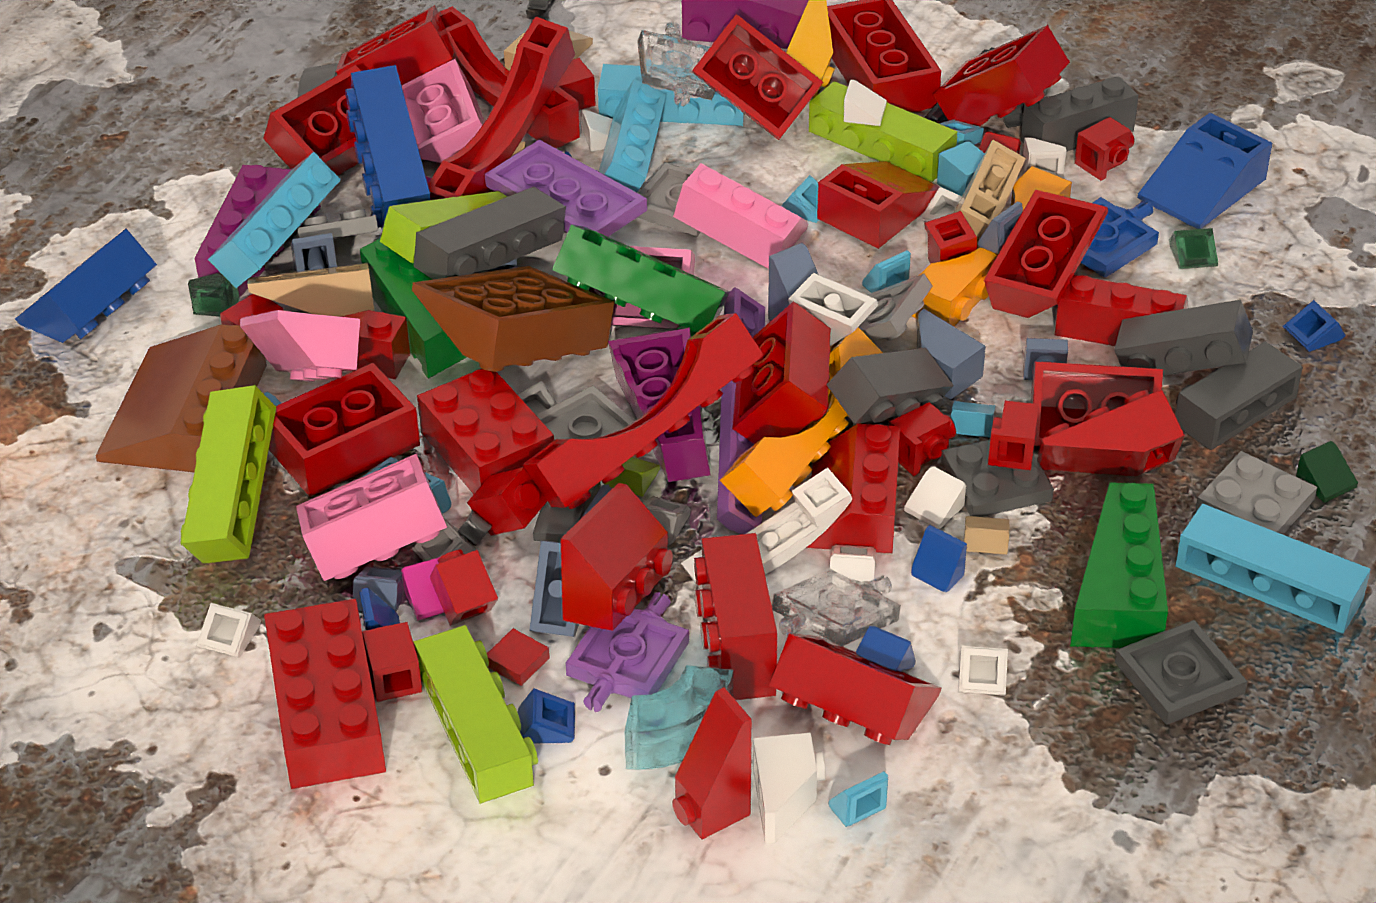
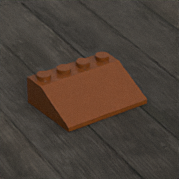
[412,266,614,372]
[96,324,267,472]

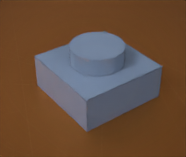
[1023,338,1068,380]

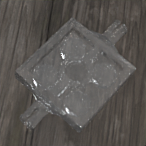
[637,22,715,106]
[772,569,901,647]

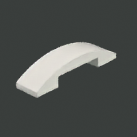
[681,468,852,589]

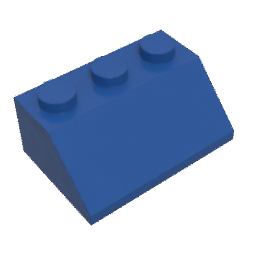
[15,228,157,343]

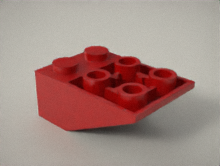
[817,161,940,249]
[1037,389,1185,476]

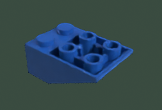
[1137,113,1272,230]

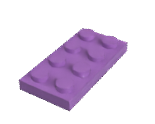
[484,140,647,237]

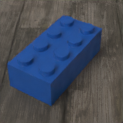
[345,65,430,231]

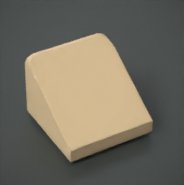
[964,516,1010,555]

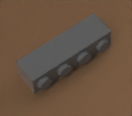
[414,187,566,279]

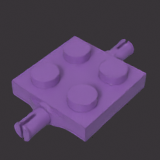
[565,592,689,712]

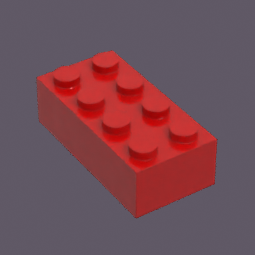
[827,0,941,113]
[264,598,386,789]

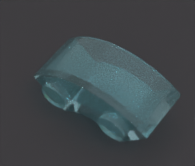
[624,665,733,770]

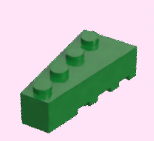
[552,225,730,337]
[360,238,467,379]
[1070,482,1168,648]

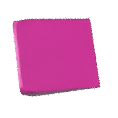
[402,557,444,621]

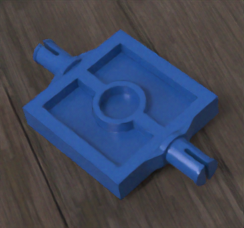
[1081,197,1159,278]

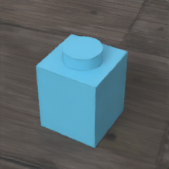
[937,141,985,196]

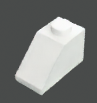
[788,273,878,346]
[753,733,825,844]

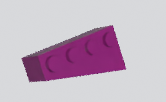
[681,0,809,49]
[195,165,321,299]
[608,328,711,482]

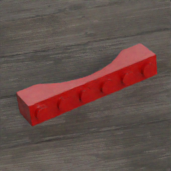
[439,6,580,148]
[428,17,576,200]
[522,313,764,509]

